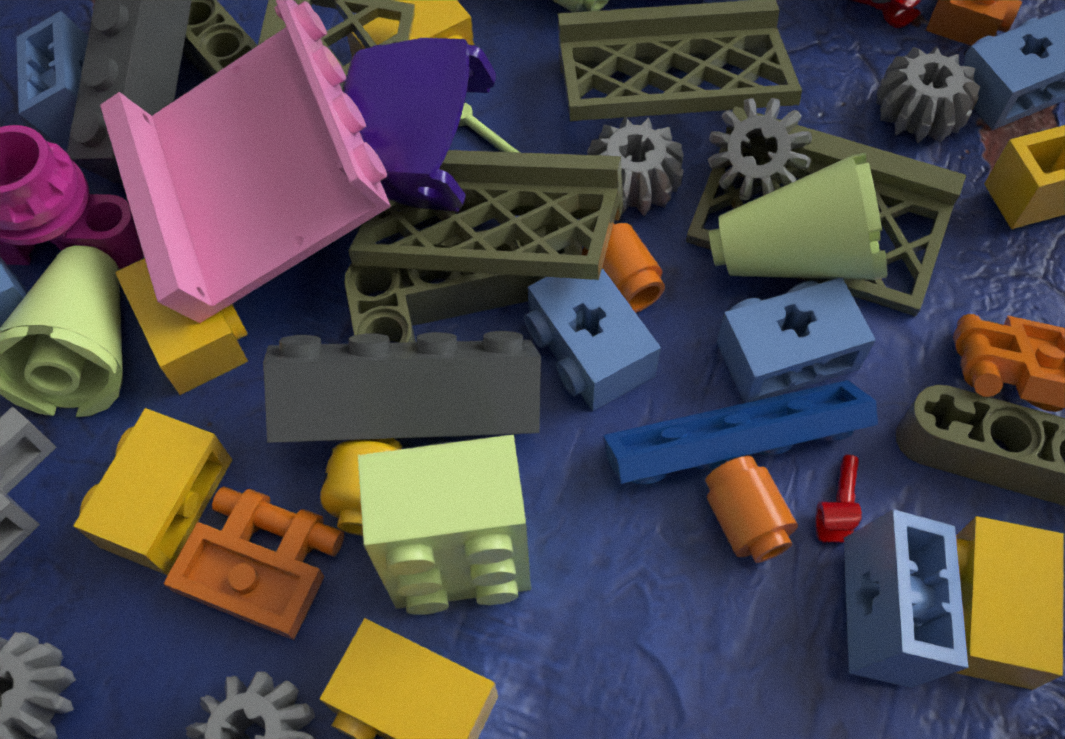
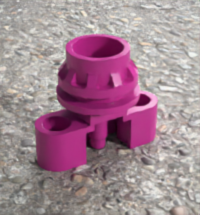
[0,125,144,269]

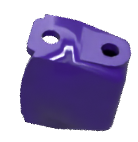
[342,38,497,212]

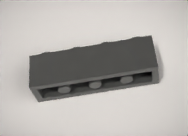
[67,0,192,183]
[263,331,541,443]

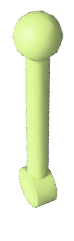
[458,103,520,153]

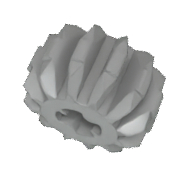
[876,46,980,144]
[708,98,812,201]
[587,117,684,217]
[0,632,76,739]
[185,671,315,739]

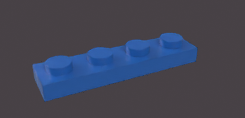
[603,380,878,484]

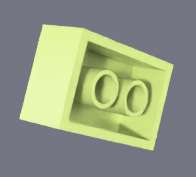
[358,434,531,615]

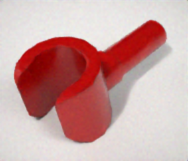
[852,0,922,28]
[815,455,862,542]

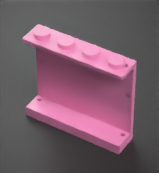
[100,0,391,323]

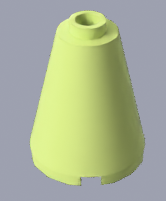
[709,153,888,280]
[0,246,123,417]

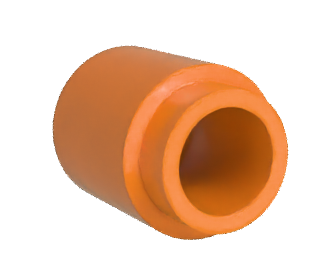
[582,223,665,313]
[705,456,798,563]

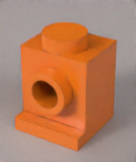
[925,0,1022,46]

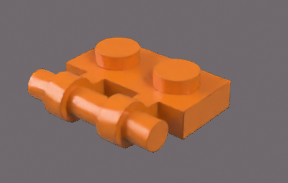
[953,314,1065,412]
[163,486,345,640]

